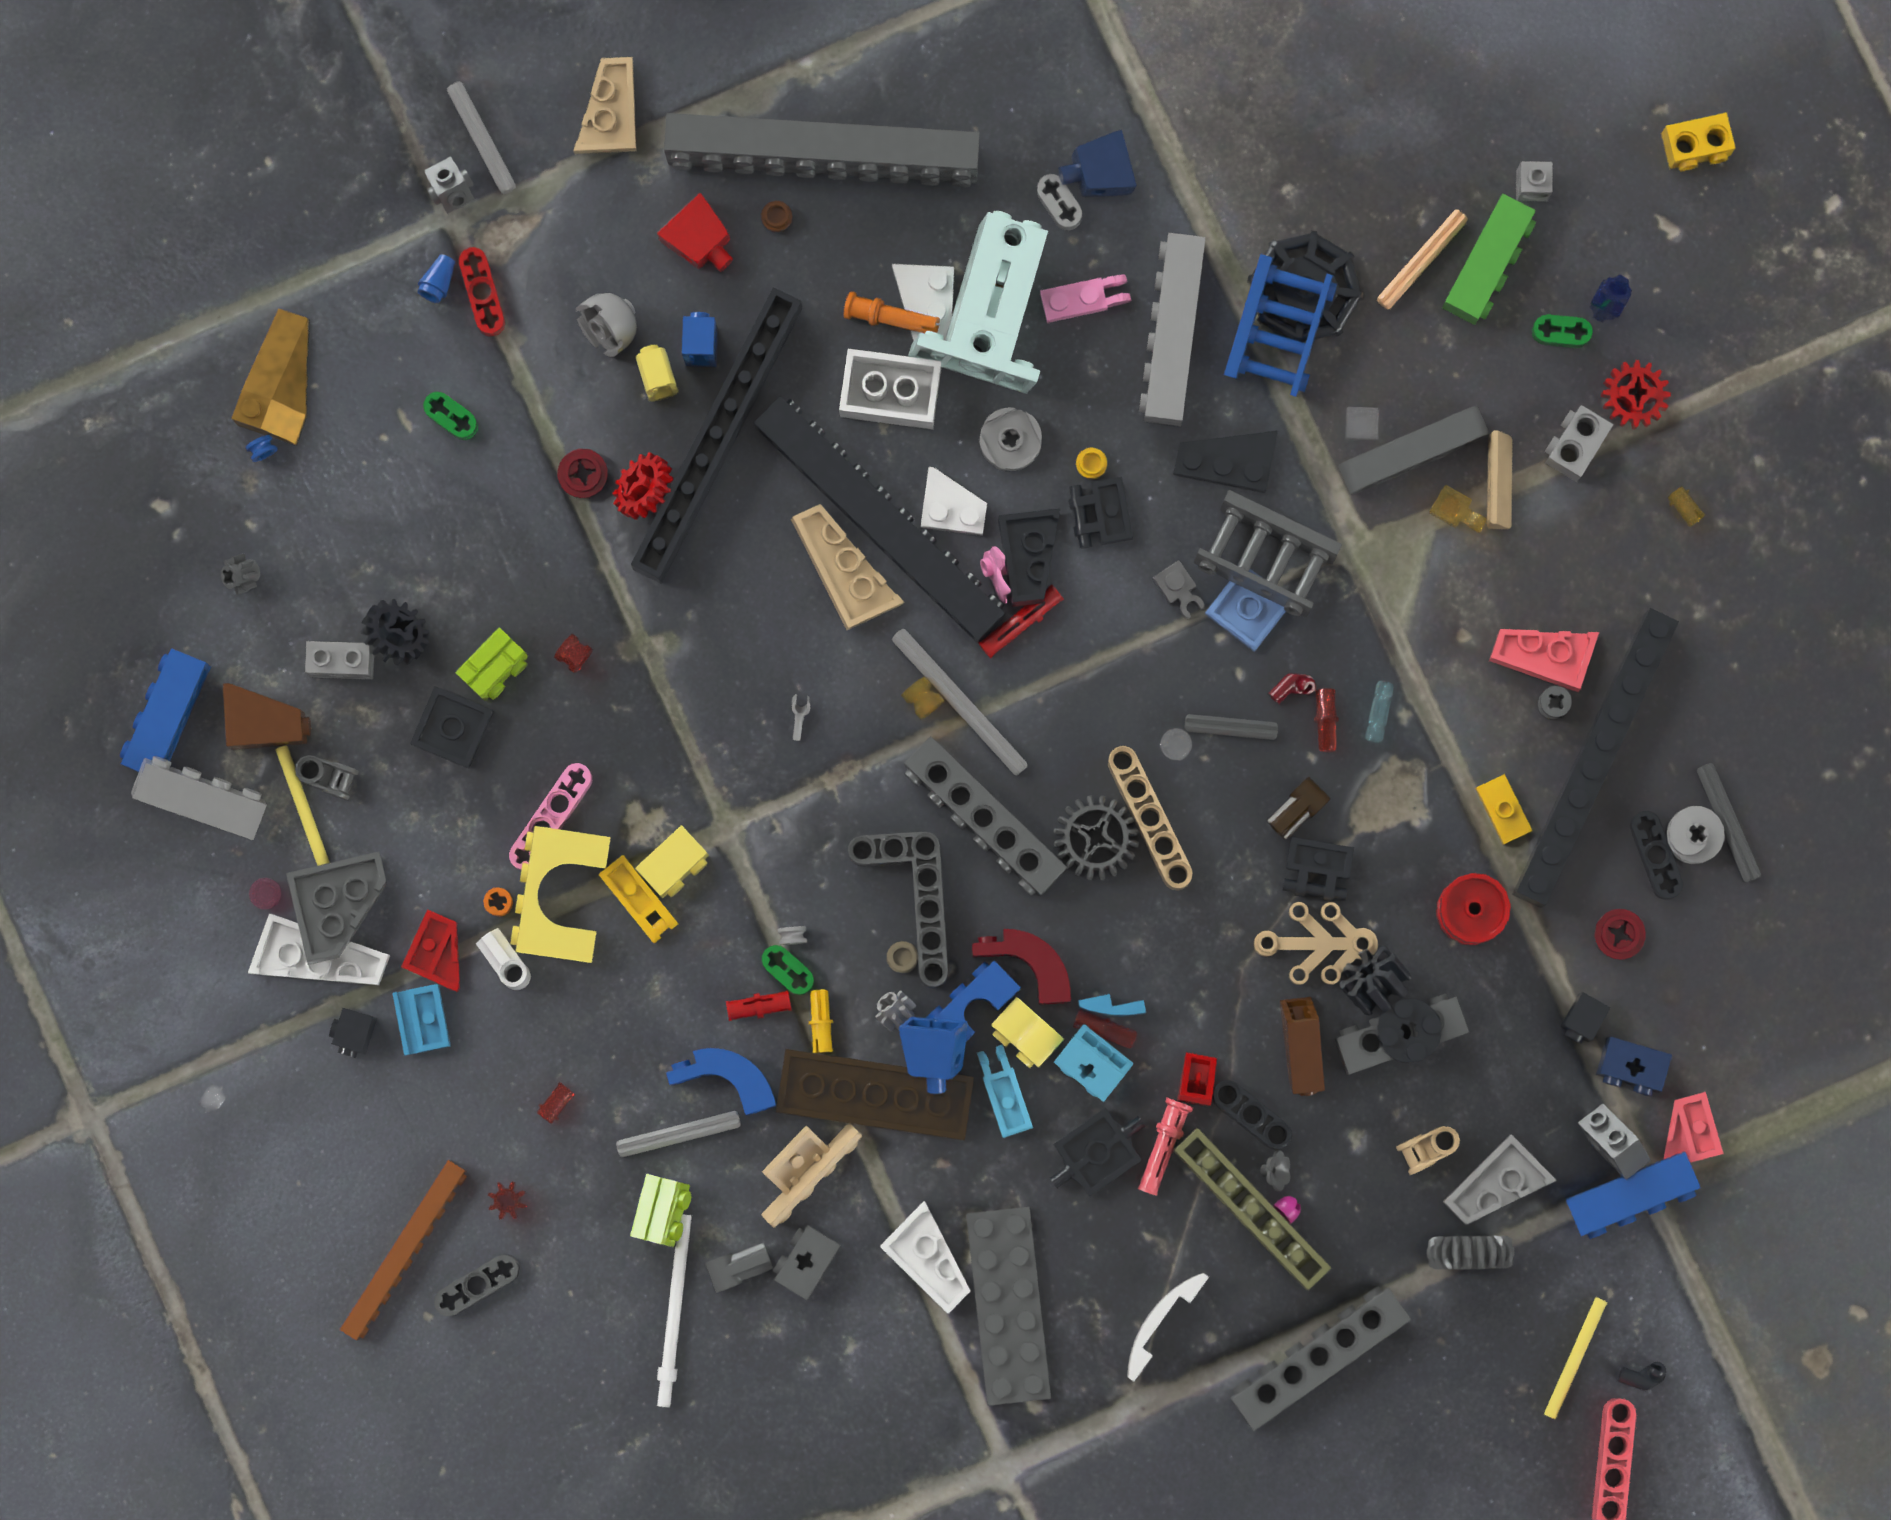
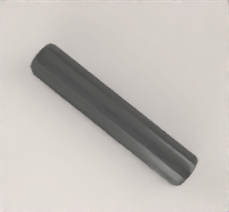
[1185,714,1278,740]

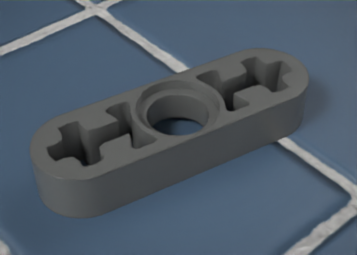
[434,1255,520,1316]

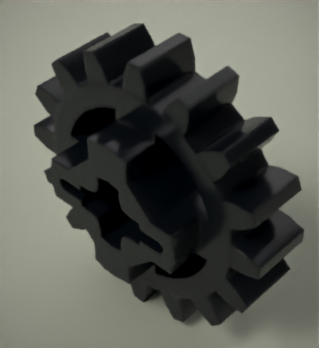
[361,599,430,665]

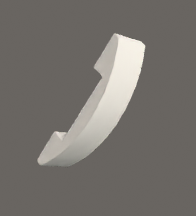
[1128,1273,1209,1381]

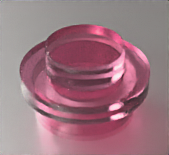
[249,878,281,910]

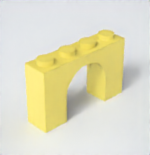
[510,826,611,963]

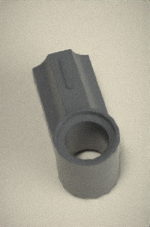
[705,1243,773,1293]

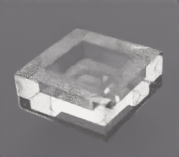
[1345,407,1379,441]

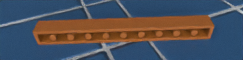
[340,1160,467,1341]

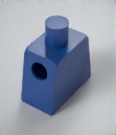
[899,1017,968,1094]

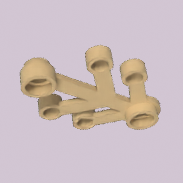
[1254,902,1378,985]

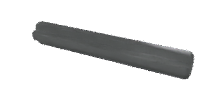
[1697,763,1761,882]

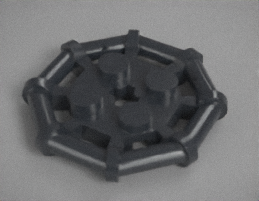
[1247,230,1364,342]

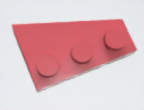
[1489,629,1599,692]

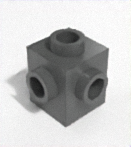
[424,157,475,214]

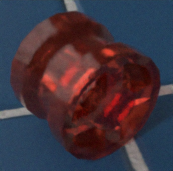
[554,634,593,674]

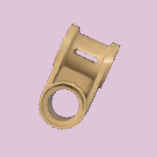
[1396,1126,1460,1175]

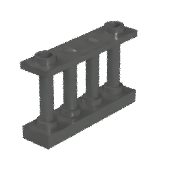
[1194,490,1342,618]

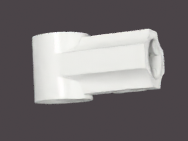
[476,928,531,990]

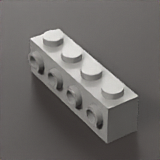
[131,756,267,840]

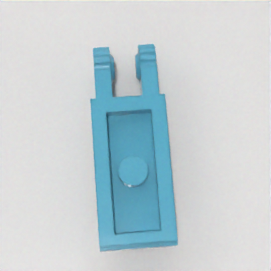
[977,1045,1033,1138]

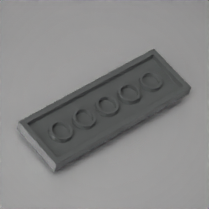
[966,1207,1051,1406]

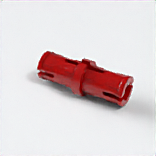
[726,990,792,1021]

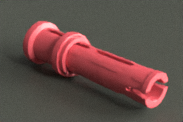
[1138,1098,1194,1196]

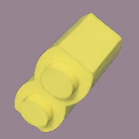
[636,345,678,401]
[991,997,1064,1068]

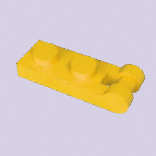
[598,855,678,943]

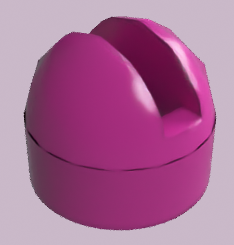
[1273,1196,1301,1224]

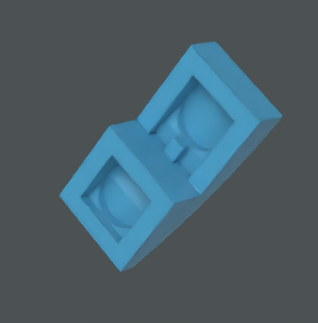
[1078,994,1146,1017]

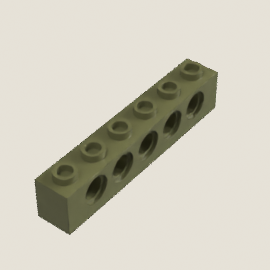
[1173,1128,1331,1290]

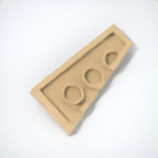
[791,504,904,630]

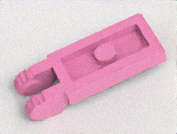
[1040,274,1132,323]

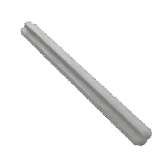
[892,629,1027,775]

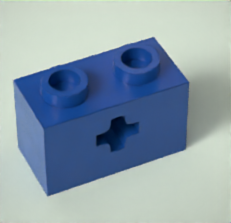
[682,312,718,367]

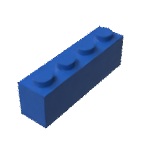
[120,648,211,772]
[1566,1151,1701,1239]

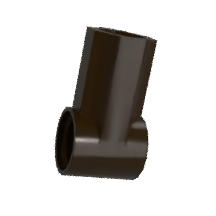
[1267,777,1331,840]

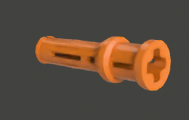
[843,291,940,334]

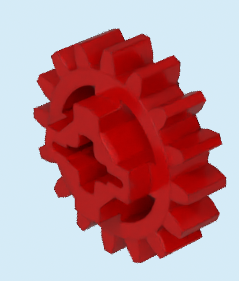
[1601,360,1671,429]
[613,452,673,520]

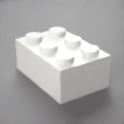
[839,349,941,429]

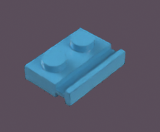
[392,984,451,1056]

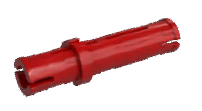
[978,584,1064,658]

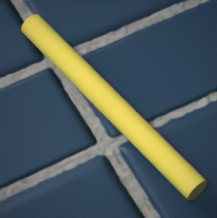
[276,745,330,866]
[1544,1297,1607,1419]

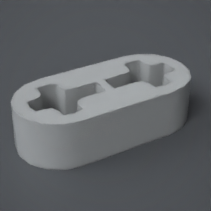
[1037,174,1082,230]

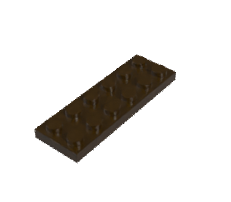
[776,1049,974,1140]

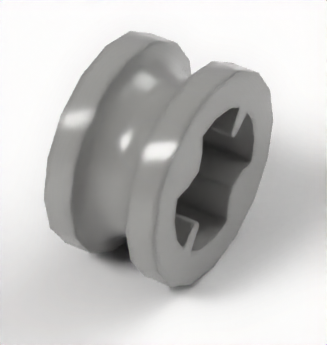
[778,926,807,945]

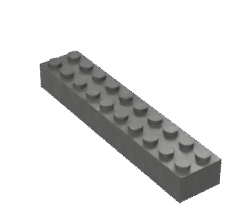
[664,113,980,188]

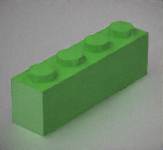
[1442,193,1537,325]

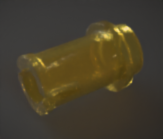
[1667,486,1706,527]

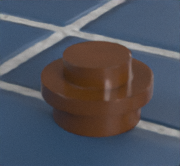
[761,201,792,232]

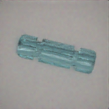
[1365,681,1394,743]

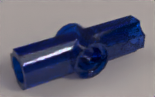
[1590,274,1632,323]

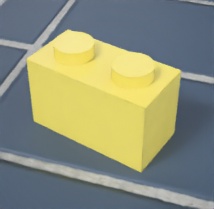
[635,825,709,898]

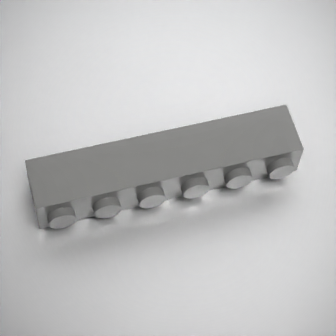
[1139,233,1206,426]

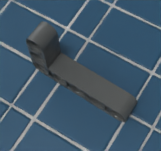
[848,832,948,988]

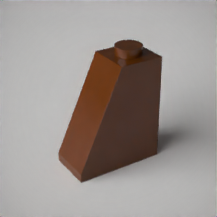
[223,683,311,750]
[1280,997,1325,1096]

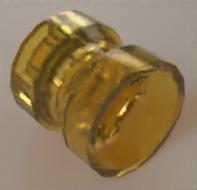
[901,676,945,720]

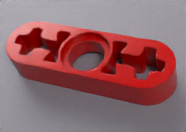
[459,247,505,337]

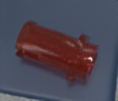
[536,1082,575,1124]

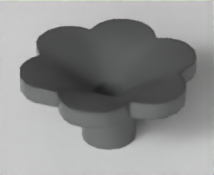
[1260,1150,1291,1191]

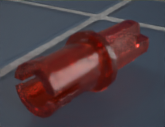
[1314,688,1339,752]
[1073,1008,1137,1048]

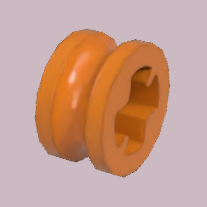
[483,887,513,917]

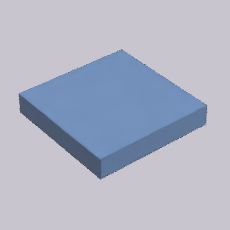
[1205,569,1286,652]

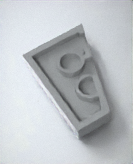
[1443,1135,1557,1225]

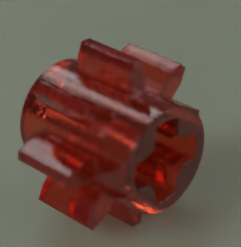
[488,1181,527,1220]

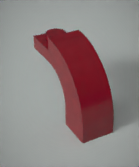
[972,929,1071,1005]

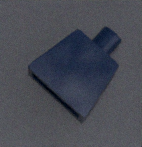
[1058,130,1137,197]

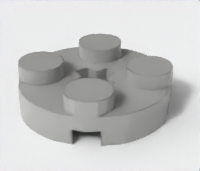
[979,407,1042,471]

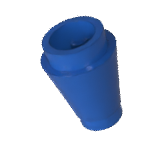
[417,254,456,303]

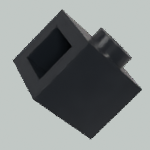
[329,1008,377,1058]

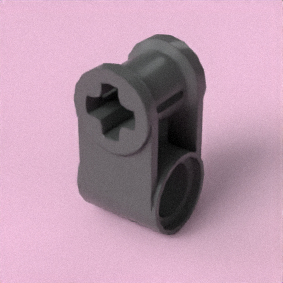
[295,755,359,801]

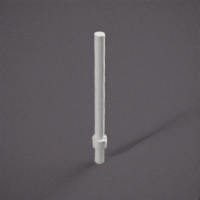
[657,1214,692,1407]

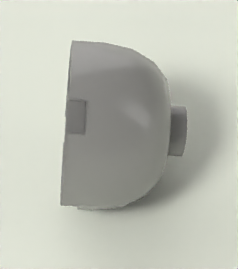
[576,293,637,357]

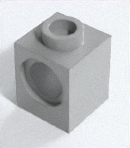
[1516,162,1552,201]

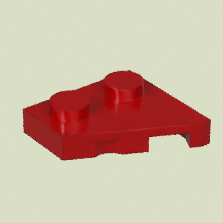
[401,909,460,992]

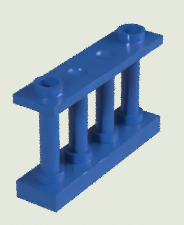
[1224,254,1337,397]

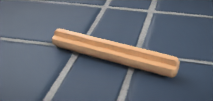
[1377,210,1468,310]

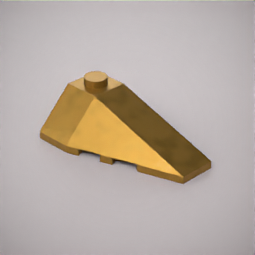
[232,308,309,445]

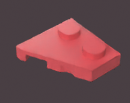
[1663,1092,1723,1163]

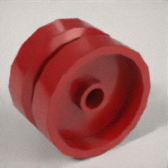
[1436,873,1511,946]

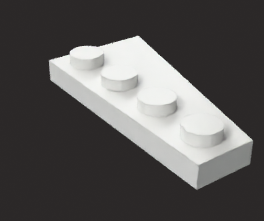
[248,913,390,985]

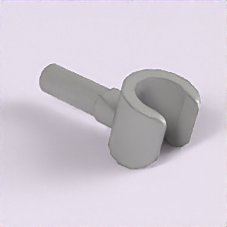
[792,694,811,741]

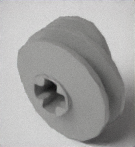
[1666,806,1725,864]

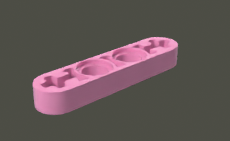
[509,763,592,870]

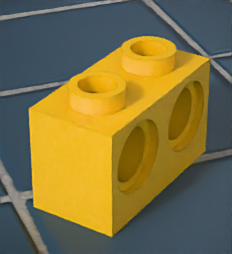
[1661,113,1735,171]

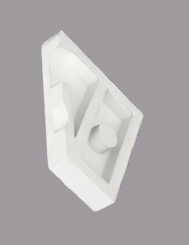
[921,467,987,536]

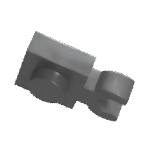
[1153,560,1204,620]

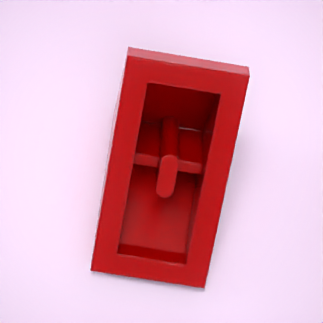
[1177,1052,1217,1107]

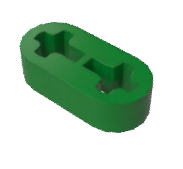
[1532,314,1593,348]
[423,392,478,440]
[762,945,814,995]

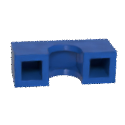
[926,960,1021,1042]

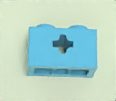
[1054,1024,1134,1102]

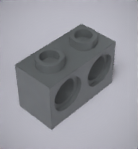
[1578,1103,1651,1180]

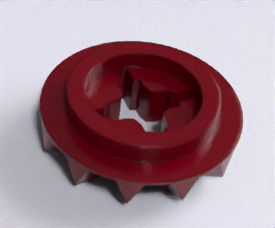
[558,449,608,498]
[1594,909,1646,960]

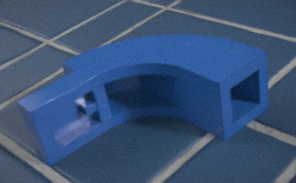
[666,1048,777,1116]

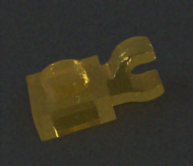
[1429,484,1487,533]

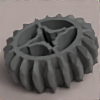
[1054,795,1139,881]
[1427,1236,1514,1269]

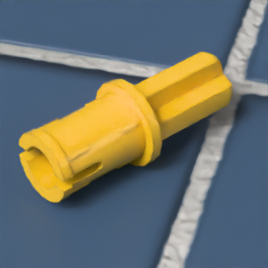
[808,989,834,1053]

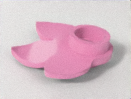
[980,546,1011,604]

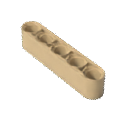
[1108,746,1193,891]

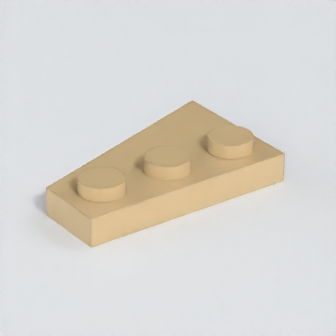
[574,57,637,154]

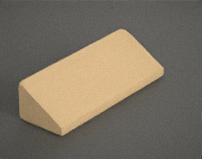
[1487,431,1513,529]

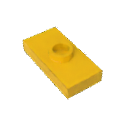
[1475,774,1532,845]

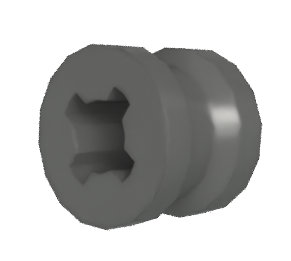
[1537,686,1572,720]

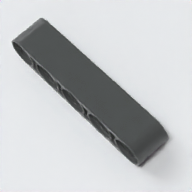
[1338,406,1490,495]

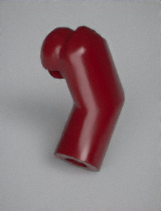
[1268,673,1316,704]

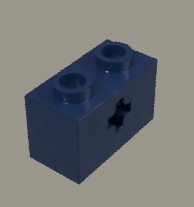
[1596,1037,1672,1097]

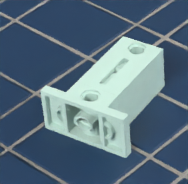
[908,211,1048,394]

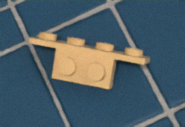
[762,1123,862,1228]

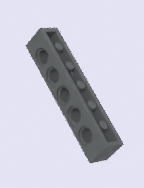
[904,736,1067,897]
[1230,1286,1411,1431]

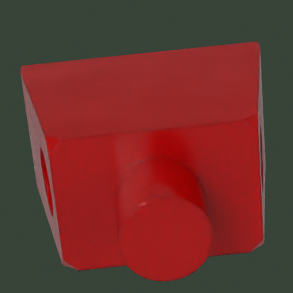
[657,193,733,272]

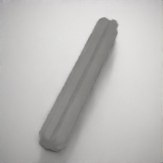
[447,82,516,194]
[616,1111,741,1157]

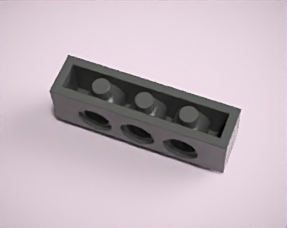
[1334,993,1469,1076]

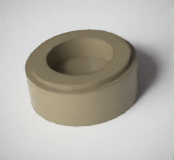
[887,941,918,974]

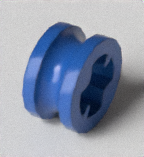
[245,435,278,462]

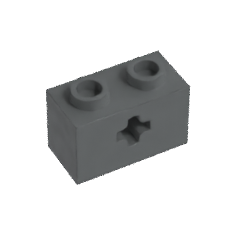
[773,1225,841,1300]

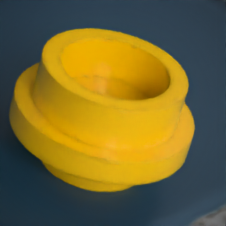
[1076,448,1107,479]

